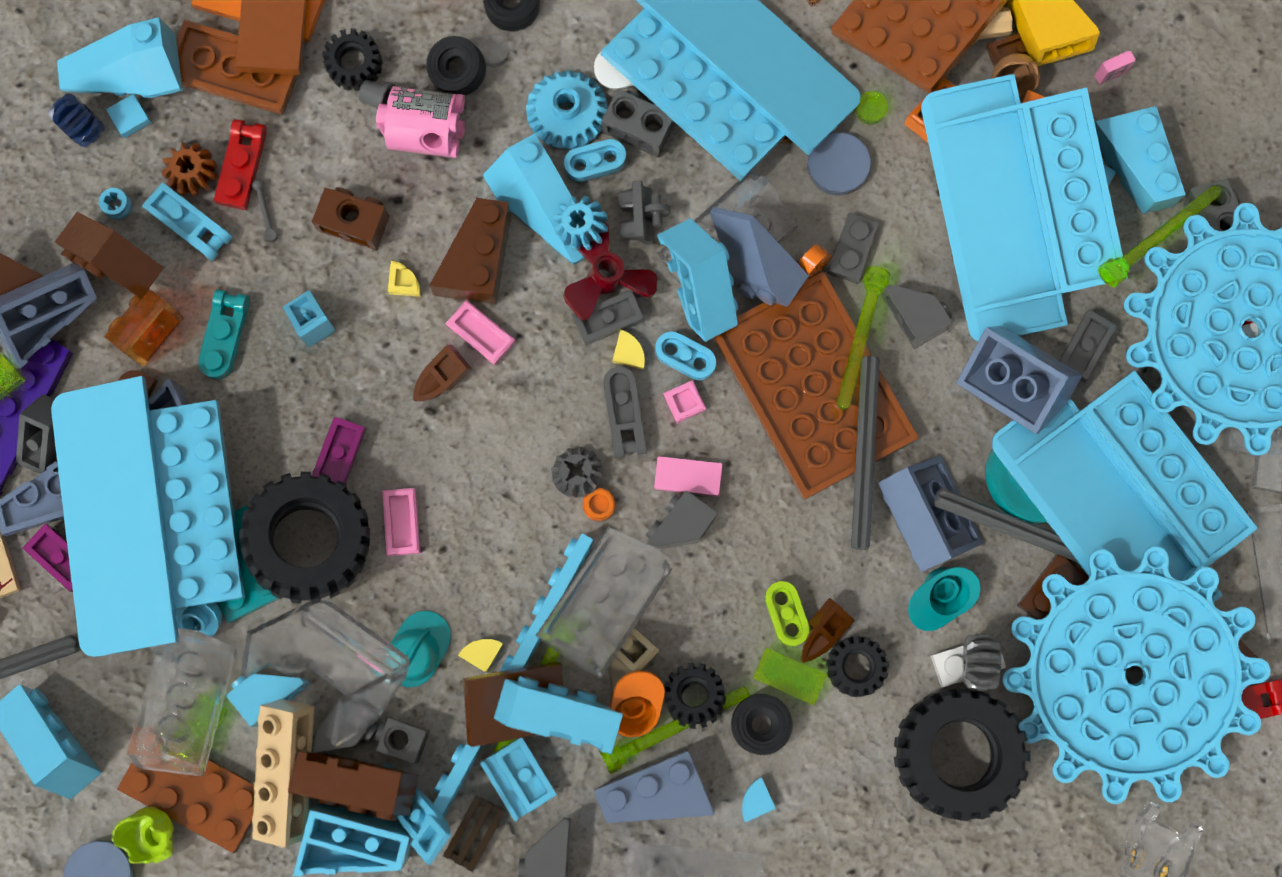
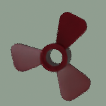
[563,222,657,320]

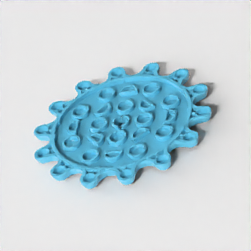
[1124,203,1282,456]
[1002,547,1271,804]

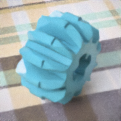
[554,195,608,252]

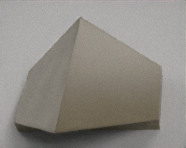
[600,617,660,694]

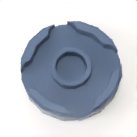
[807,132,871,196]
[63,840,134,877]

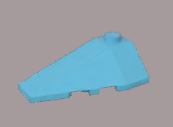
[57,17,182,98]

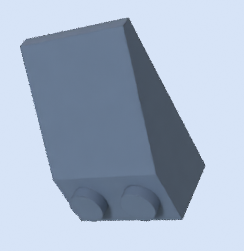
[710,207,809,307]

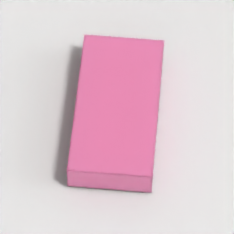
[445,300,516,366]
[654,456,722,497]
[382,488,421,557]

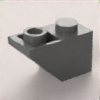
[646,490,718,550]

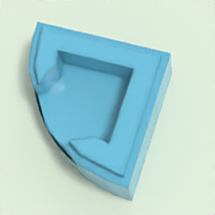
[742,777,776,823]

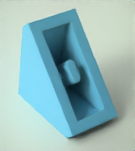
[283,290,336,348]

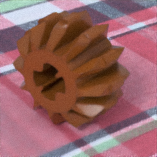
[161,142,218,197]

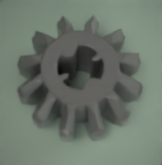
[962,633,1002,691]

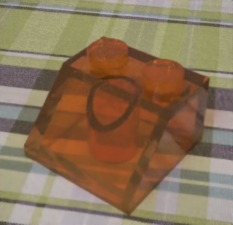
[104,289,185,367]

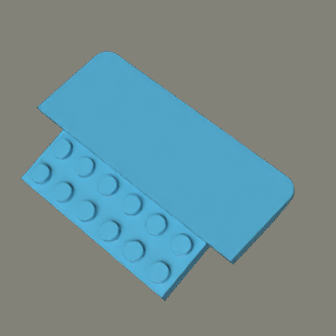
[601,0,861,182]
[921,74,1128,341]
[992,371,1258,603]
[51,376,245,657]

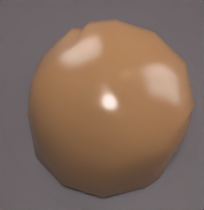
[991,53,1040,99]

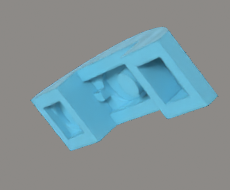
[384,763,451,865]

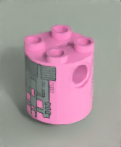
[376,86,465,158]

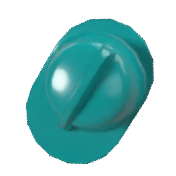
[908,567,981,631]
[385,611,451,687]

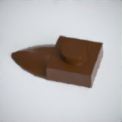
[413,345,472,402]
[801,598,855,663]

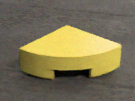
[388,261,421,297]
[613,330,645,370]
[457,639,504,673]

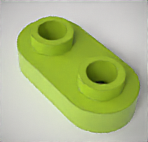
[765,581,809,647]

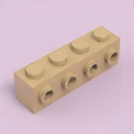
[252,699,314,848]

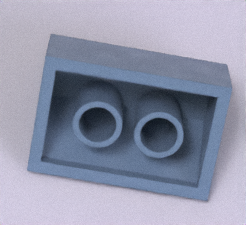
[956,326,1083,434]
[878,456,984,572]

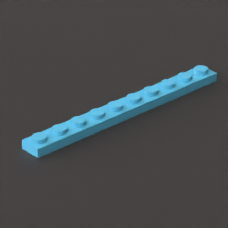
[433,533,594,817]

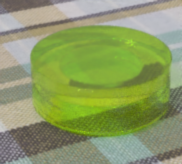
[855,91,888,125]

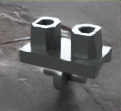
[618,180,671,245]

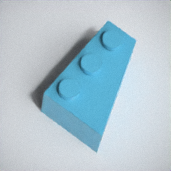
[1095,106,1186,214]
[0,684,102,799]

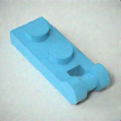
[142,182,233,262]

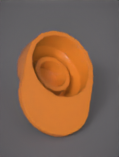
[608,671,665,738]

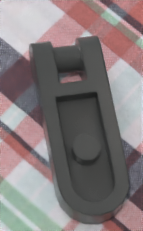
[603,366,647,459]

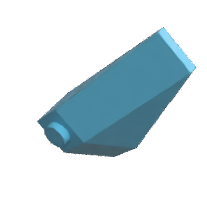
[483,133,586,265]

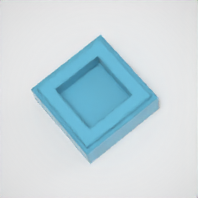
[106,94,151,139]

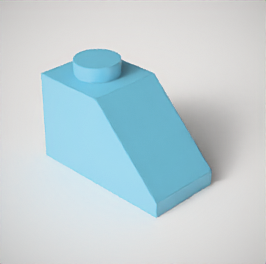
[226,673,310,727]

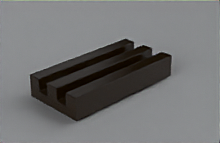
[443,795,506,872]

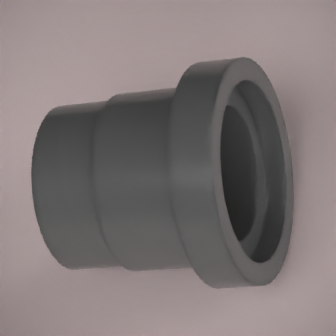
[359,80,396,109]

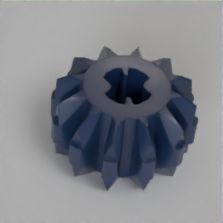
[48,93,105,147]

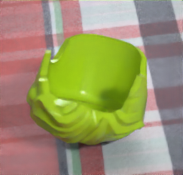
[112,806,174,864]

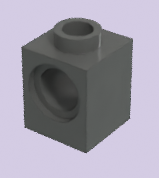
[374,718,430,764]

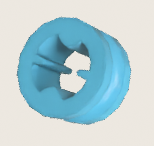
[99,188,132,220]

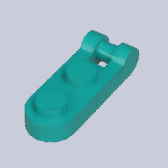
[198,289,250,380]

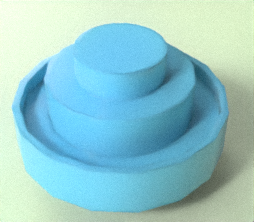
[175,603,222,640]

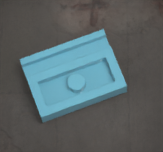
[479,738,557,821]

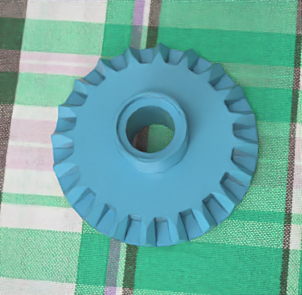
[526,69,608,149]

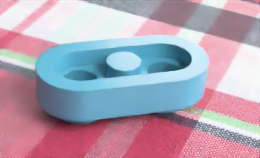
[564,139,626,182]
[655,332,716,381]

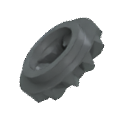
[551,446,603,498]

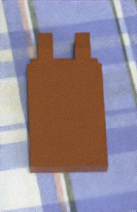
[235,0,307,75]

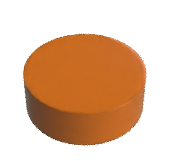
[583,488,615,522]

